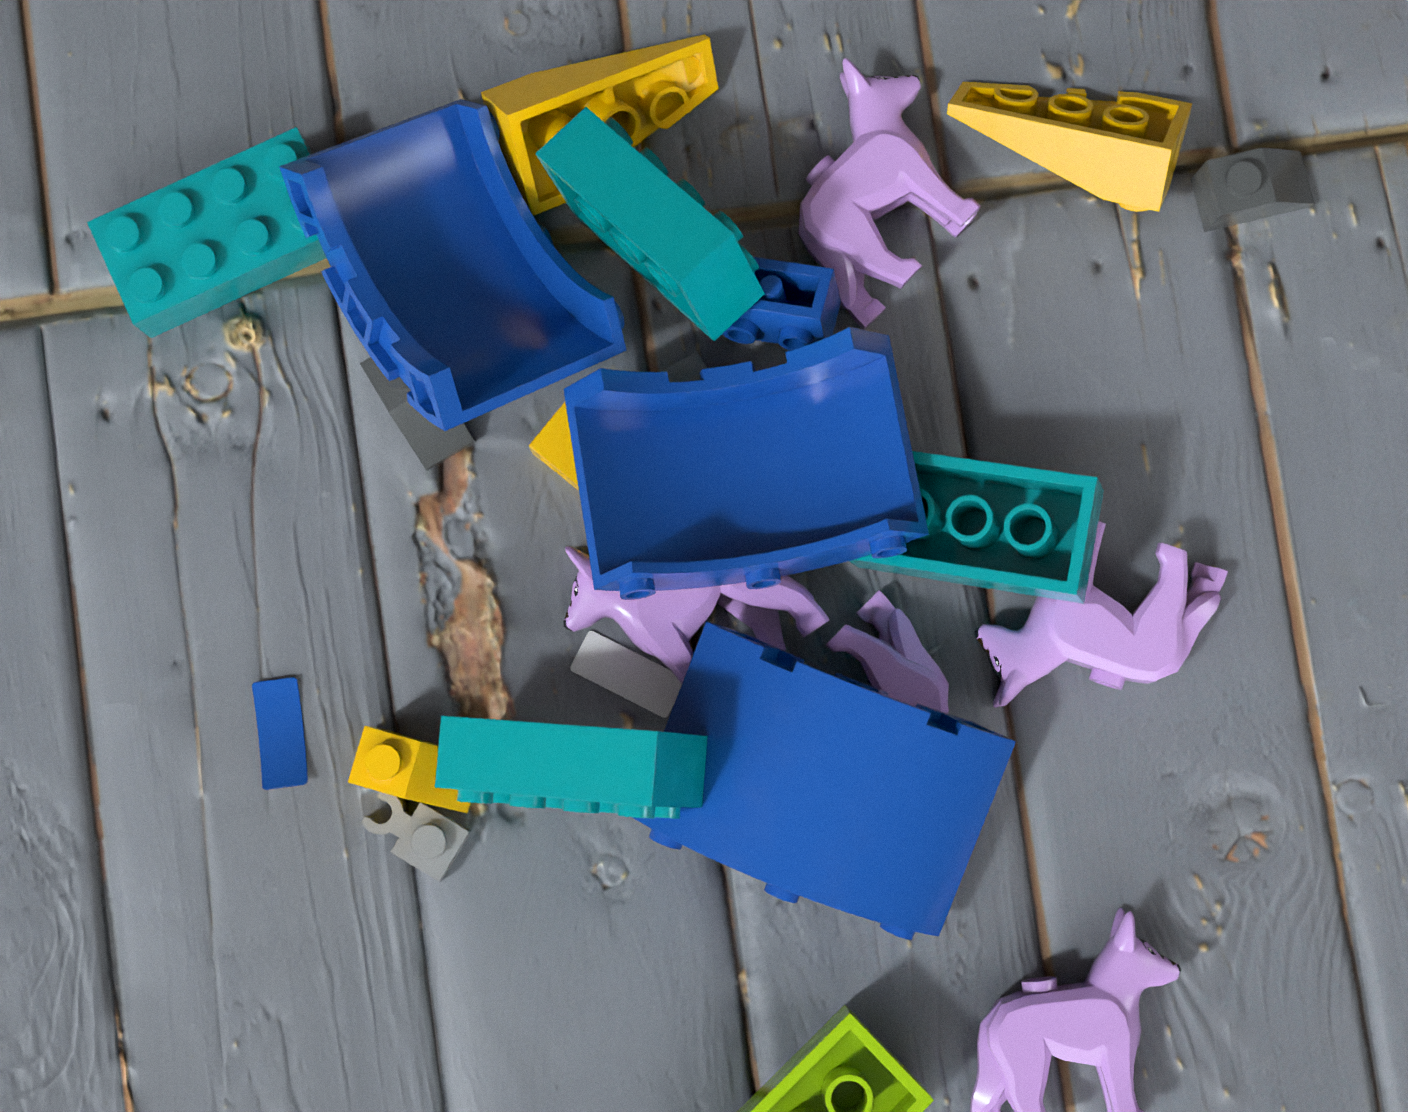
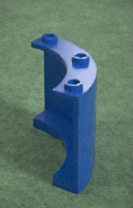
[279,99,627,431]
[563,327,929,600]
[632,621,1016,940]

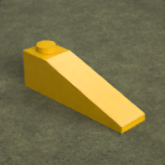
[481,34,719,216]
[947,81,1193,212]

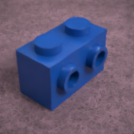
[721,257,841,351]

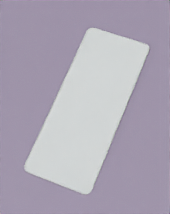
[570,631,682,718]

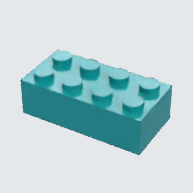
[535,107,765,341]
[87,127,327,338]
[849,451,1104,604]
[435,716,708,819]

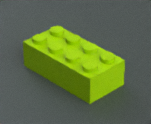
[737,1004,934,1112]

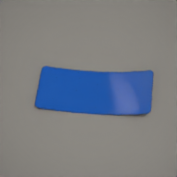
[252,677,308,790]

